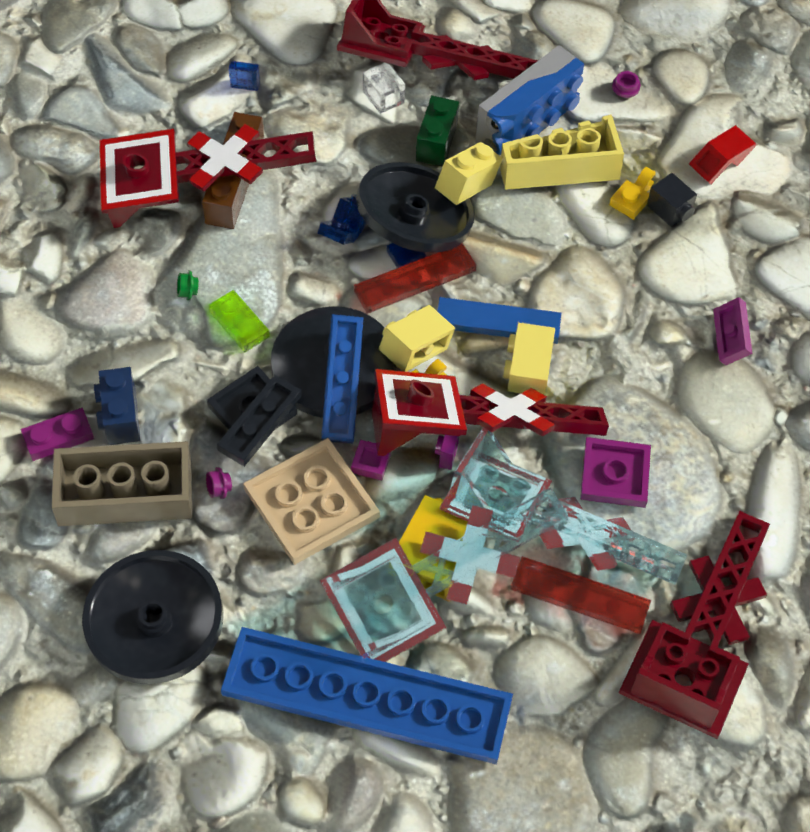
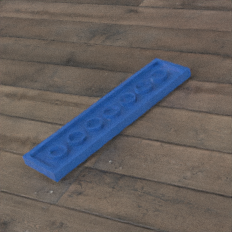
[221,627,513,765]

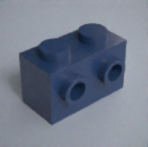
[94,367,141,445]

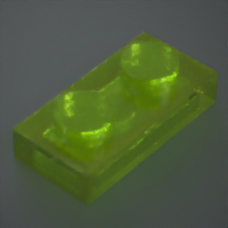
[208,290,270,353]

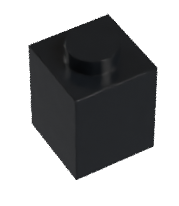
[647,173,697,227]

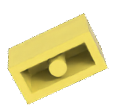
[435,142,503,205]
[379,305,455,372]
[503,322,555,395]

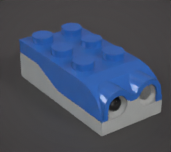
[475,45,584,155]

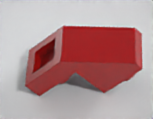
[688,125,758,185]

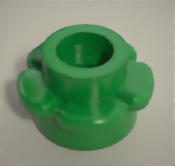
[177,270,199,300]

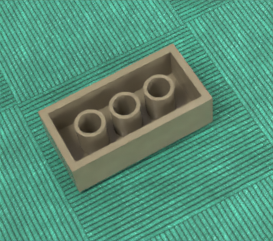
[52,441,192,527]

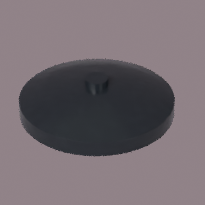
[356,162,475,253]
[271,306,397,418]
[82,550,224,684]

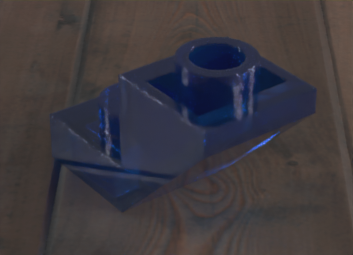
[317,194,367,245]

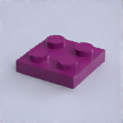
[580,437,651,508]

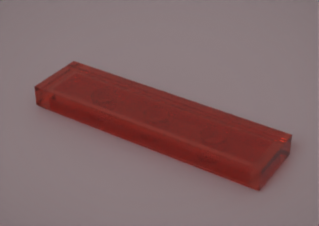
[354,243,476,314]
[510,556,651,634]

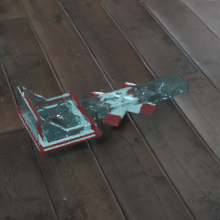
[440,428,688,585]
[320,487,568,662]

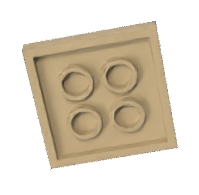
[243,438,380,565]

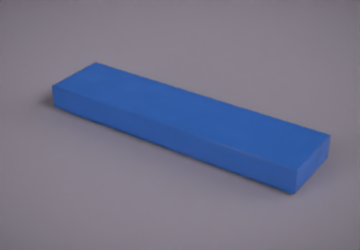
[437,297,562,344]
[321,314,364,444]

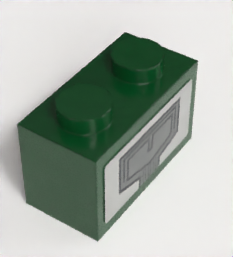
[416,95,459,167]

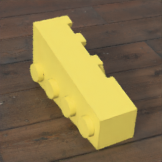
[500,114,624,190]

